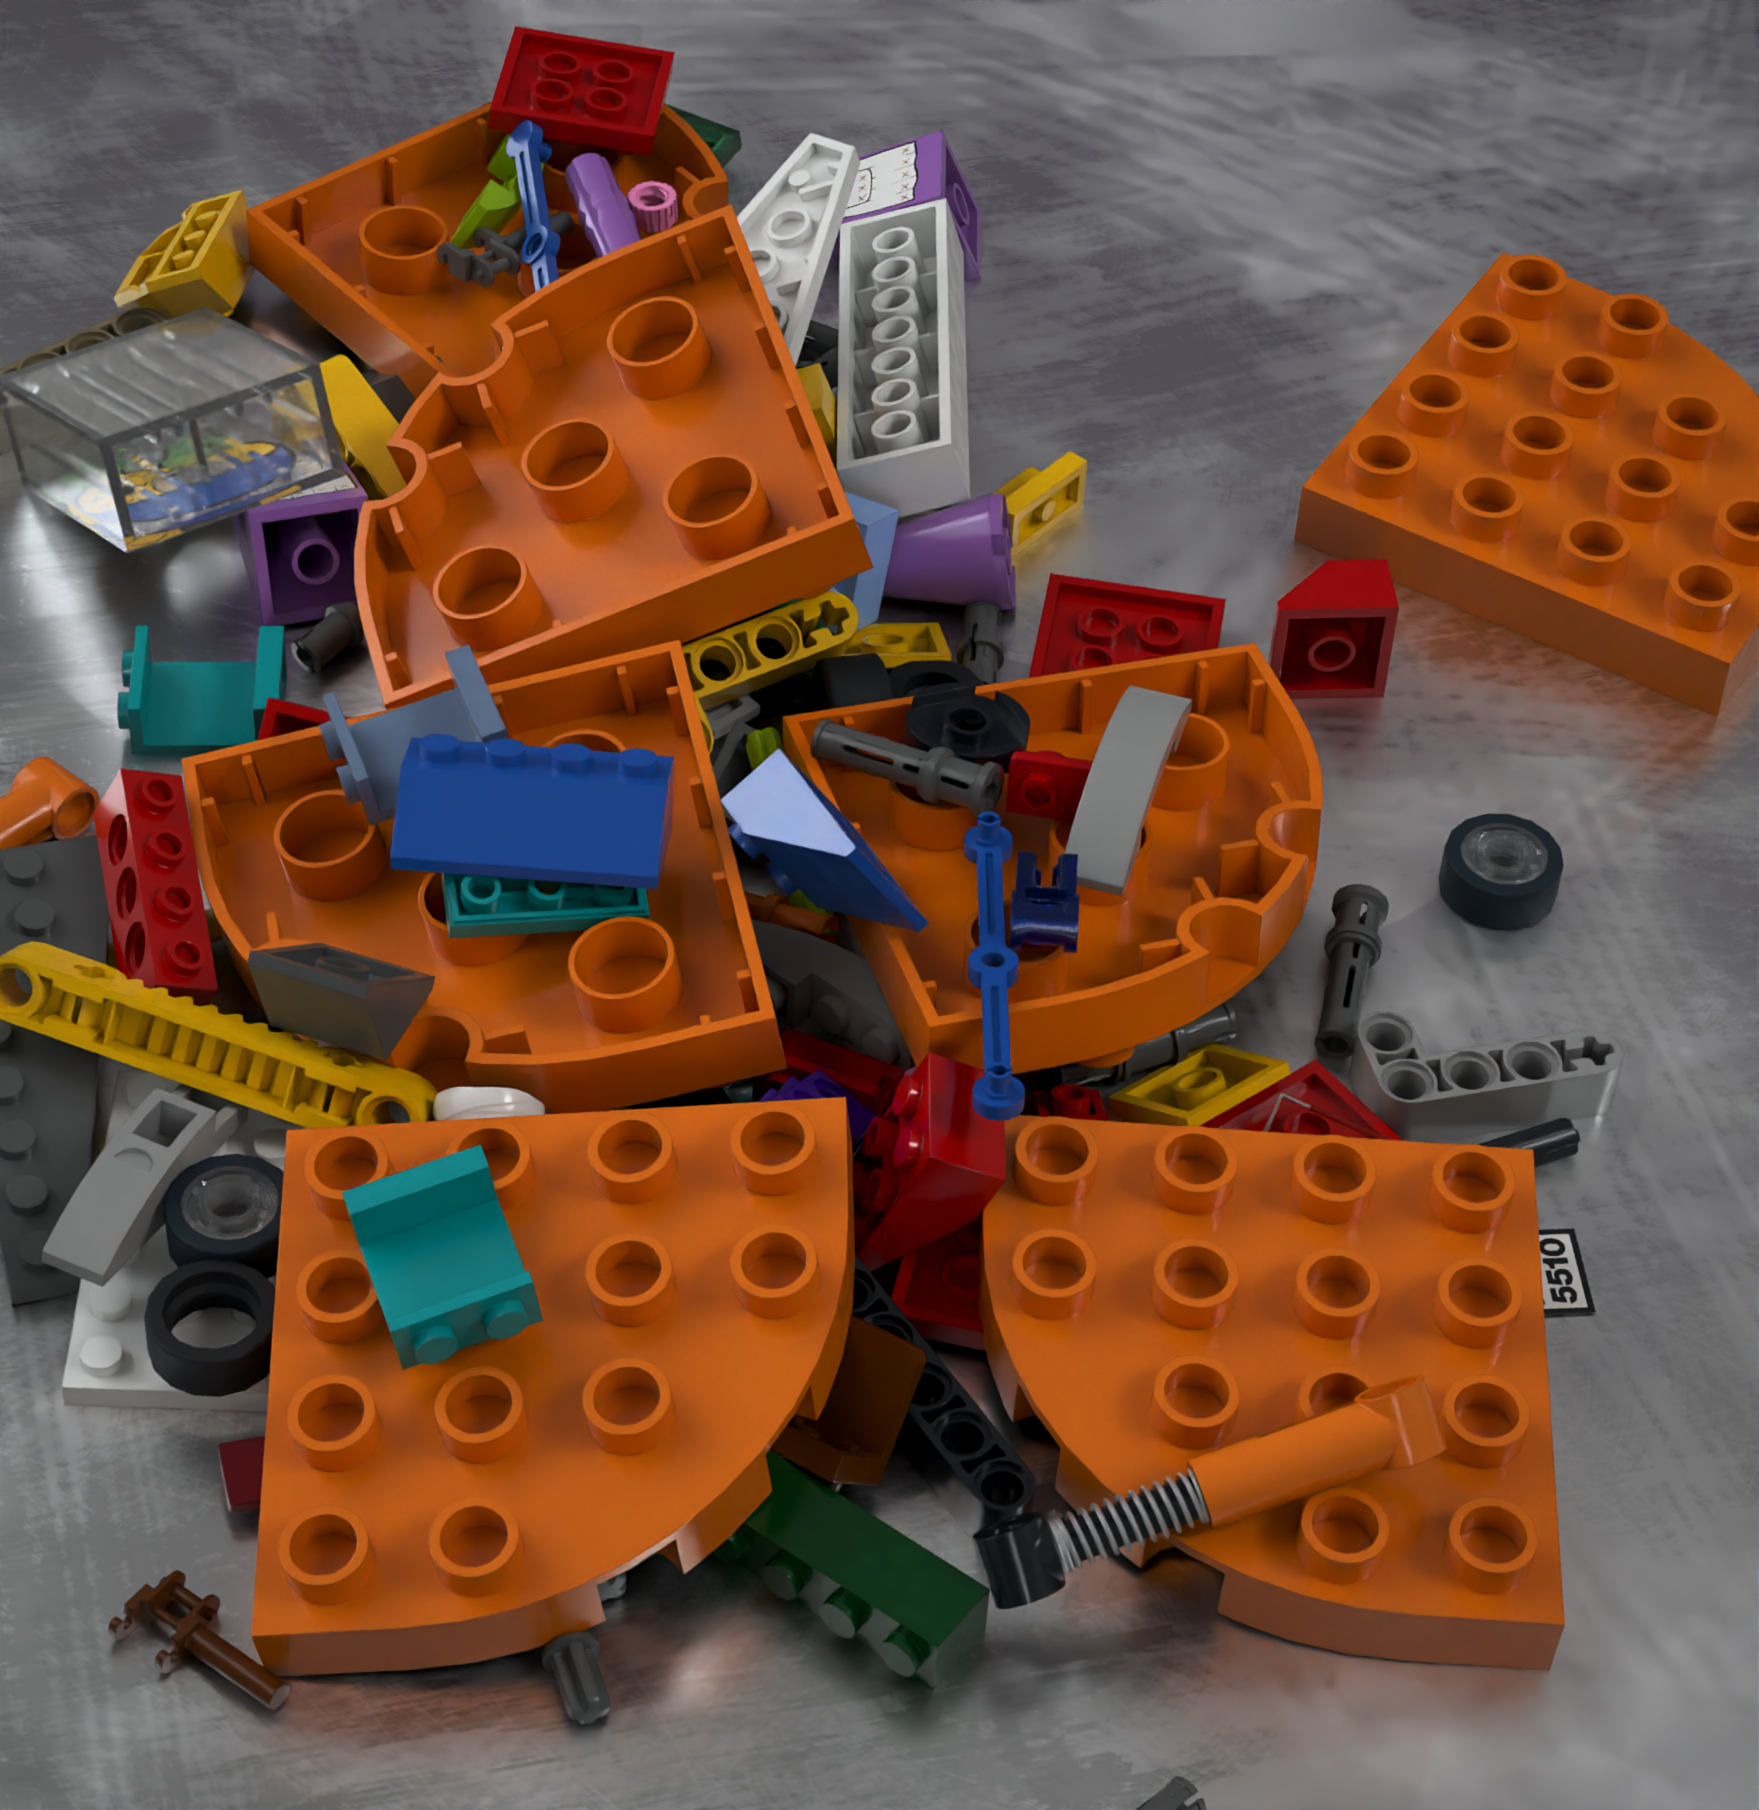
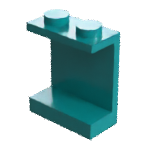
[117,625,287,754]
[342,1144,543,1370]

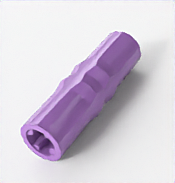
[565,153,642,258]

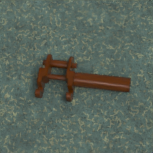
[108,1570,290,1710]

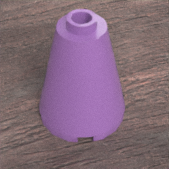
[882,493,1016,611]

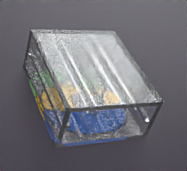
[0,307,346,553]

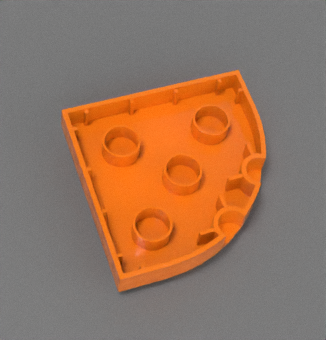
[246,102,728,399]
[354,204,874,709]
[1294,252,1759,717]
[181,640,787,1114]
[783,643,1323,1075]
[251,1097,855,1677]
[977,1115,1565,1671]

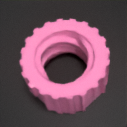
[627,181,678,233]

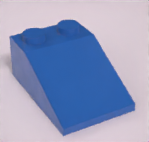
[720,748,929,932]

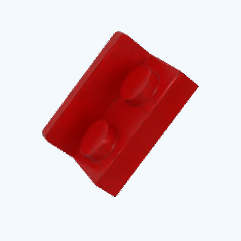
[1006,750,1093,822]
[752,1027,906,1118]

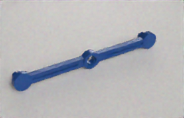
[506,120,560,292]
[964,812,1025,1121]

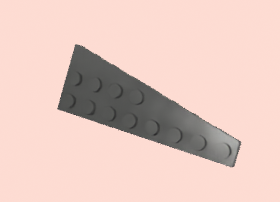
[0,835,110,1305]

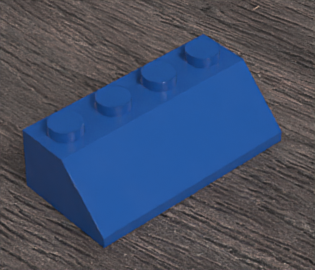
[390,734,674,889]

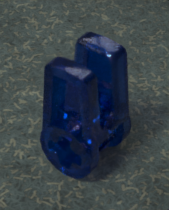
[1009,851,1080,953]

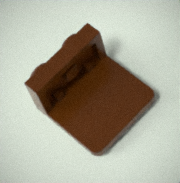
[769,1314,926,1492]

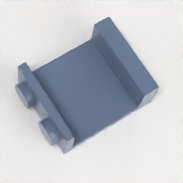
[319,644,509,826]

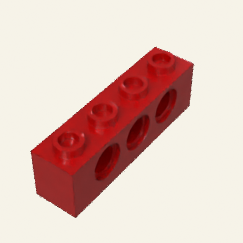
[93,768,219,1006]

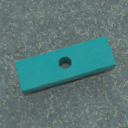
[441,873,650,938]

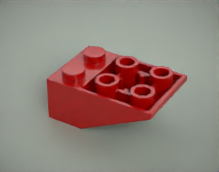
[853,1052,1006,1272]

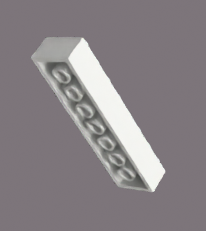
[836,198,970,519]

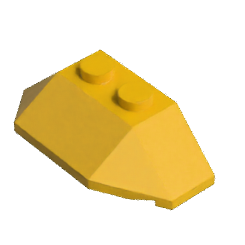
[114,190,255,324]

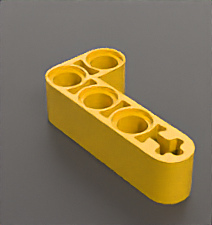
[279,354,407,501]
[682,591,859,756]

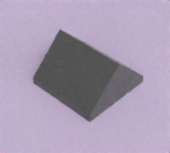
[247,943,435,1060]

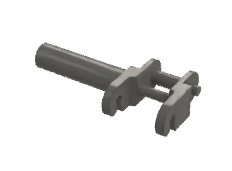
[437,210,574,287]

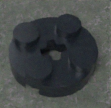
[902,683,1031,784]

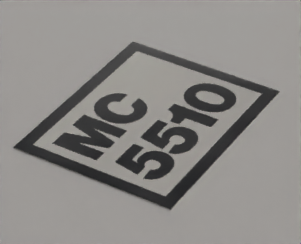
[1539,1228,1596,1315]

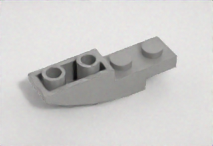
[751,919,916,1071]
[41,1084,249,1287]

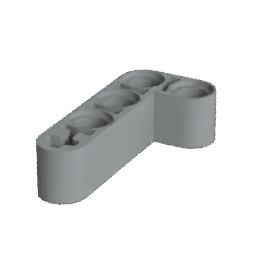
[1349,1011,1625,1143]

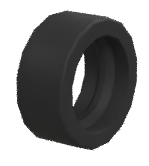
[144,1259,275,1397]

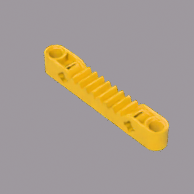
[0,941,438,1128]

